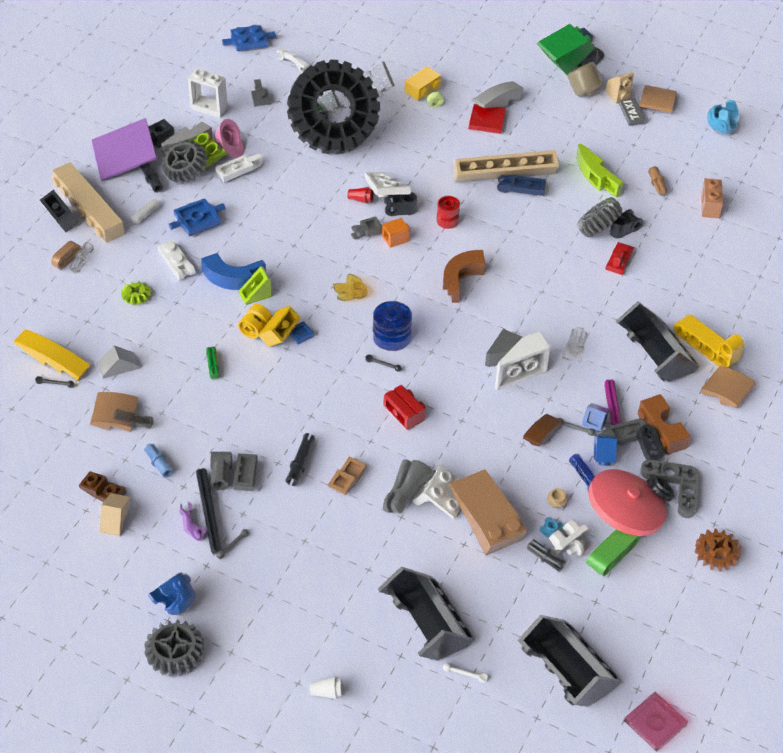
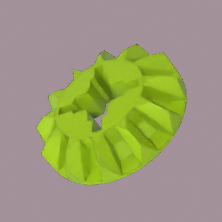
[121,281,151,305]

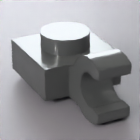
[251,79,270,107]
[351,216,382,240]

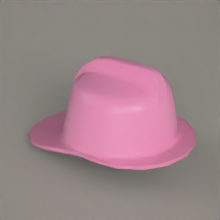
[215,119,244,158]

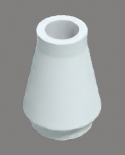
[310,676,343,699]

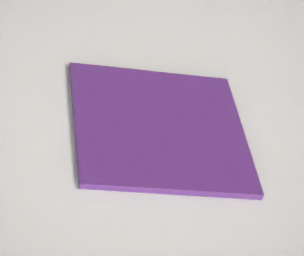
[92,118,157,181]

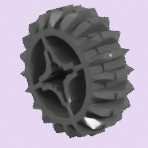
[161,139,208,184]
[577,197,622,237]
[144,619,204,677]

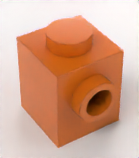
[382,218,411,248]

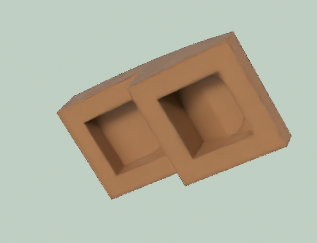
[328,456,367,495]

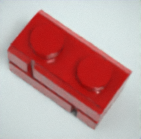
[383,385,426,430]

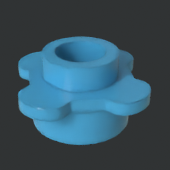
[540,517,564,538]

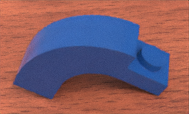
[201,253,266,290]

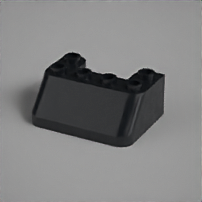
[518,615,622,707]

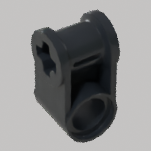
[384,192,417,216]
[610,209,644,238]

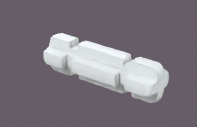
[131,198,160,224]

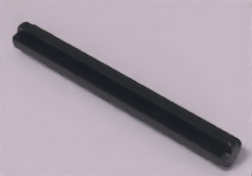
[196,468,222,555]

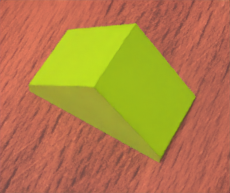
[238,266,271,305]

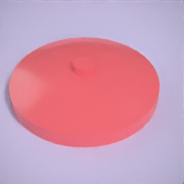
[588,469,667,536]

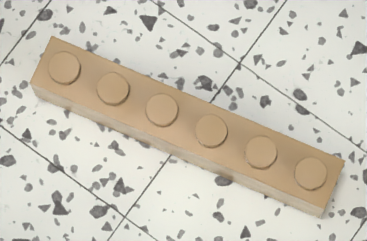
[453,150,559,182]
[52,162,125,243]

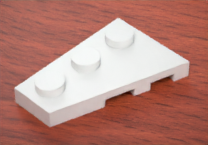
[365,172,411,197]

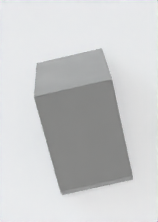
[97,345,140,379]

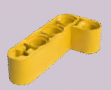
[673,314,745,368]

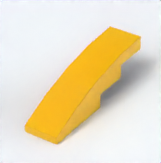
[13,329,90,381]

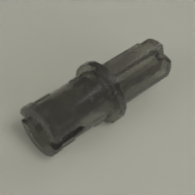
[114,409,154,429]

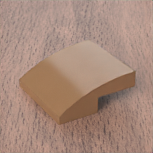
[639,85,677,113]
[701,366,756,408]
[90,392,139,432]

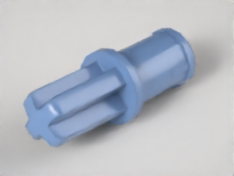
[144,443,174,478]

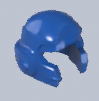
[148,572,195,615]

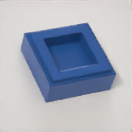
[289,321,314,345]

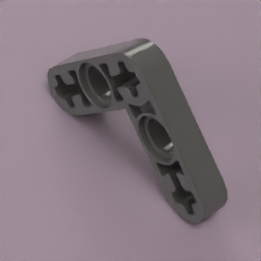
[640,460,700,518]

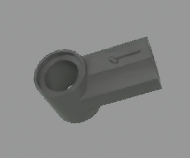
[210,452,232,490]

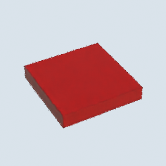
[468,104,506,134]

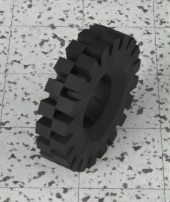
[287,59,380,154]

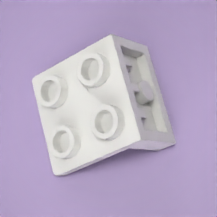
[412,464,461,519]

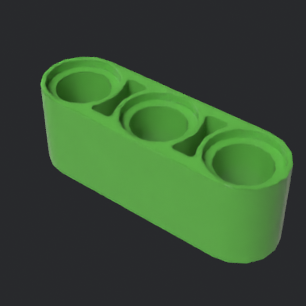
[586,529,640,576]

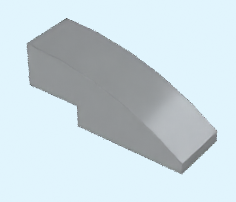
[473,81,524,108]
[162,121,213,157]

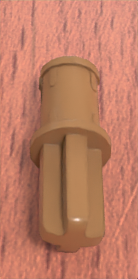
[648,166,667,196]

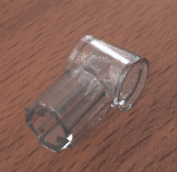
[562,327,588,363]

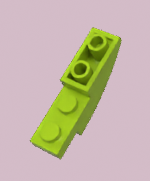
[576,143,623,198]

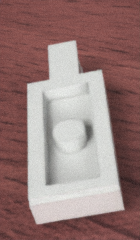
[215,153,263,182]

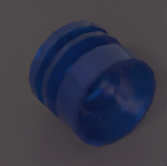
[373,301,412,351]

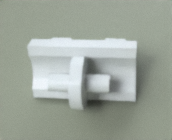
[549,519,588,556]

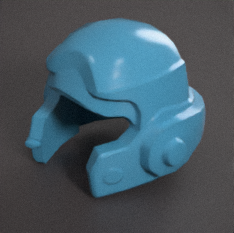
[707,100,739,135]

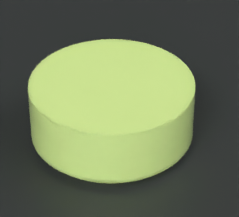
[427,92,444,107]

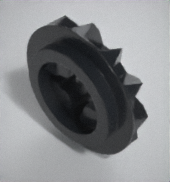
[646,475,675,502]

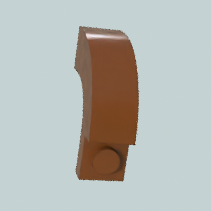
[443,250,485,303]

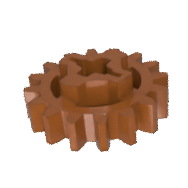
[694,528,741,572]

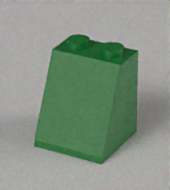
[536,24,595,75]

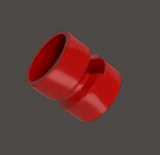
[436,195,460,229]

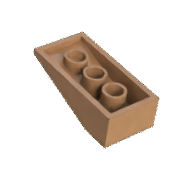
[449,469,527,555]

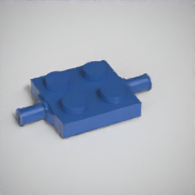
[222,25,276,51]
[168,198,226,237]

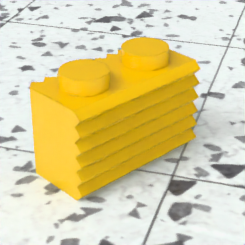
[404,66,441,101]
[258,306,301,347]

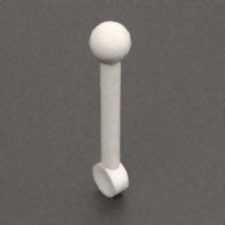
[443,663,488,683]

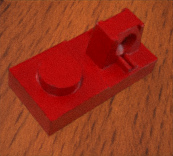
[605,242,634,275]

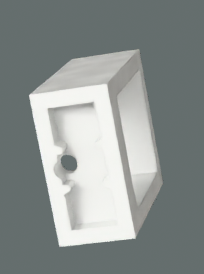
[188,68,228,118]

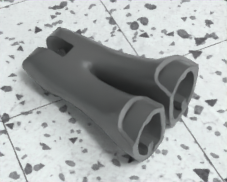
[383,459,434,513]

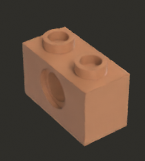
[701,178,723,218]

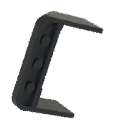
[616,301,700,382]
[378,566,475,661]

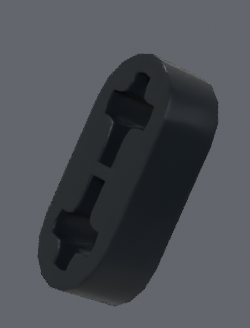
[636,424,664,461]

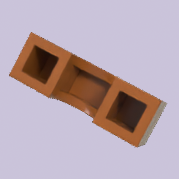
[638,394,691,455]

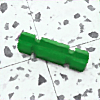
[206,346,220,379]

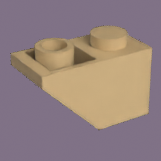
[605,72,634,104]

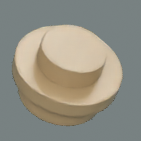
[547,488,568,508]

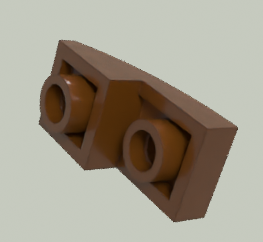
[523,414,563,446]
[78,471,127,502]

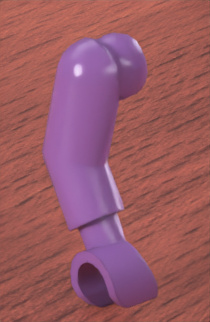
[179,502,206,541]

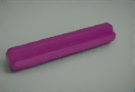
[604,379,622,426]

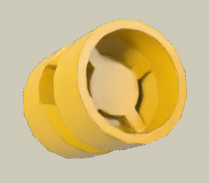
[238,304,272,339]

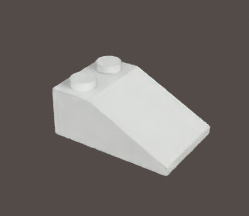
[495,332,550,390]

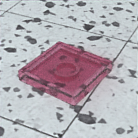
[624,691,688,752]

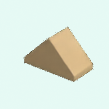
[100,493,131,536]

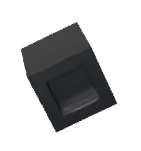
[148,119,174,148]

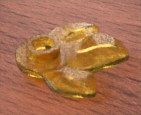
[333,274,368,301]

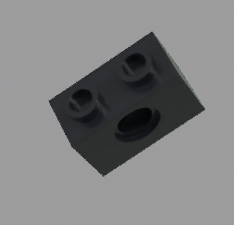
[40,189,79,233]

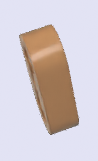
[51,241,81,270]

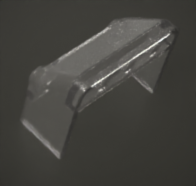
[318,61,395,116]

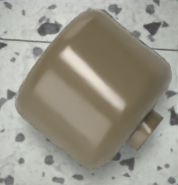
[567,62,603,96]

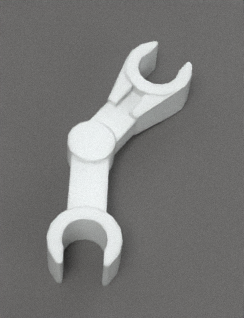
[276,48,310,73]

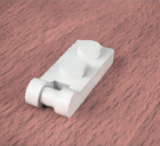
[158,240,196,280]

